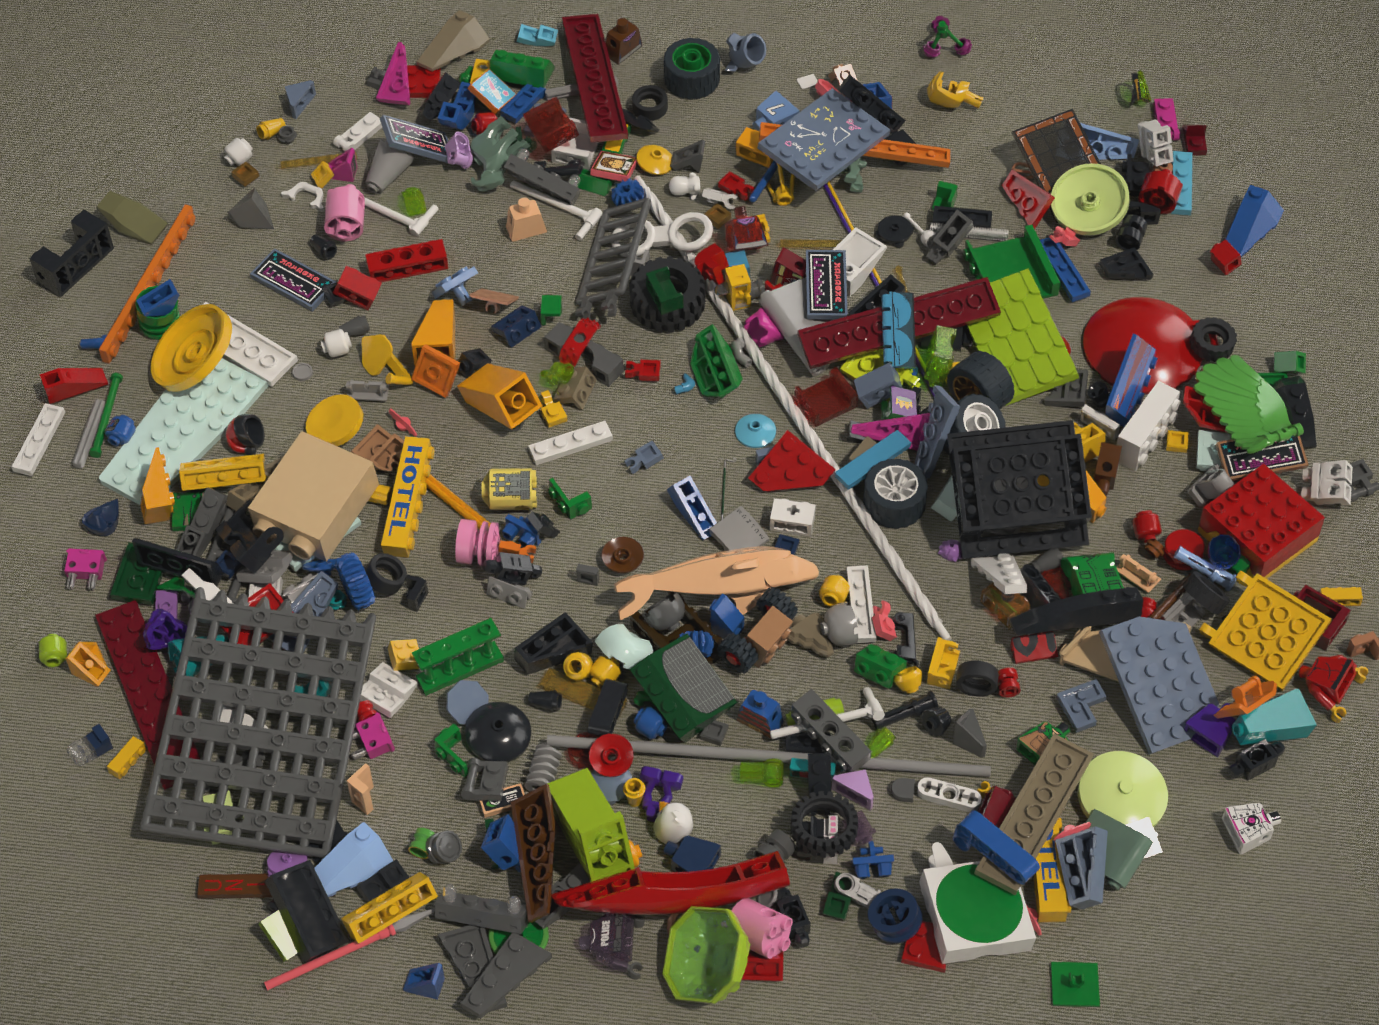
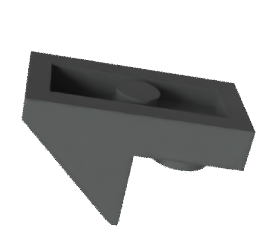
[671,140,705,173]

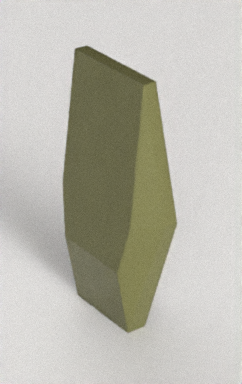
[97,191,168,245]

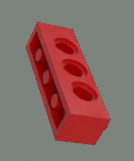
[365,239,448,283]

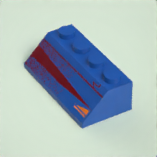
[1106,334,1158,427]

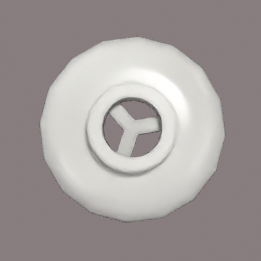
[224,138,253,166]
[321,329,352,358]

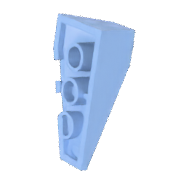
[1055,120,1139,161]
[314,822,393,897]

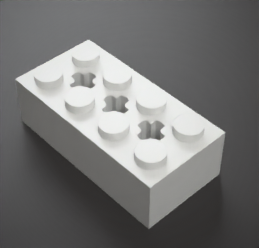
[1117,381,1181,471]

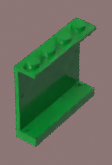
[963,225,1060,299]

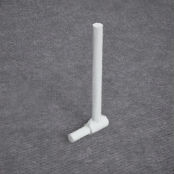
[510,180,603,241]
[364,197,439,237]
[770,687,885,739]

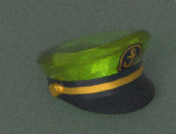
[1131,70,1151,106]

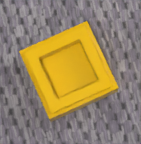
[311,161,334,188]
[1166,430,1188,453]

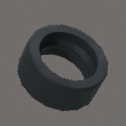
[632,85,668,121]
[365,553,407,595]
[956,660,999,697]

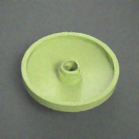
[1051,163,1130,235]
[1077,751,1168,828]

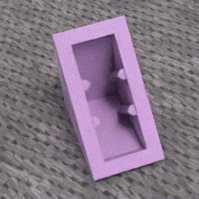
[832,769,873,810]

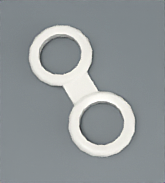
[611,212,713,257]

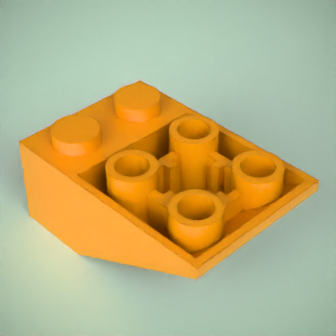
[140,447,175,524]

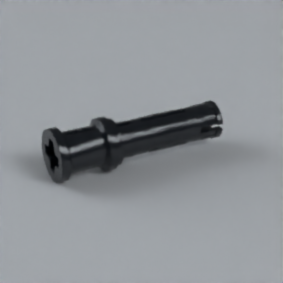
[872,691,939,731]

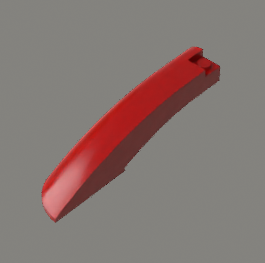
[552,851,790,915]

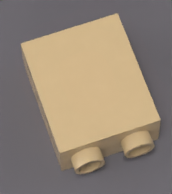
[248,431,379,562]

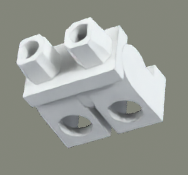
[1138,119,1174,166]
[1301,460,1353,505]

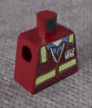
[769,247,806,286]

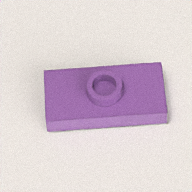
[155,590,179,619]

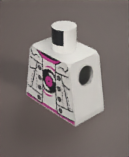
[1222,803,1281,855]

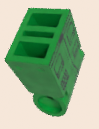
[1061,552,1124,596]

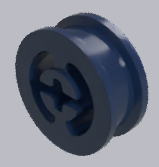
[868,888,922,943]

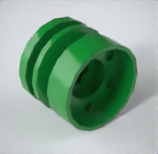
[135,286,180,340]

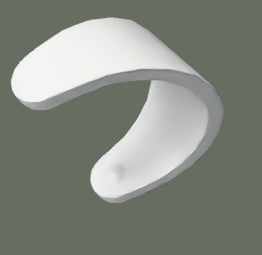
[928,842,953,868]

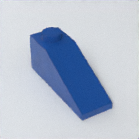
[667,476,717,541]

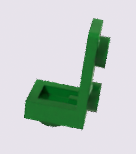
[548,478,592,520]
[434,724,468,777]

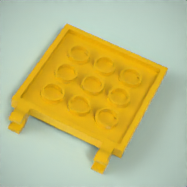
[1199,570,1331,691]

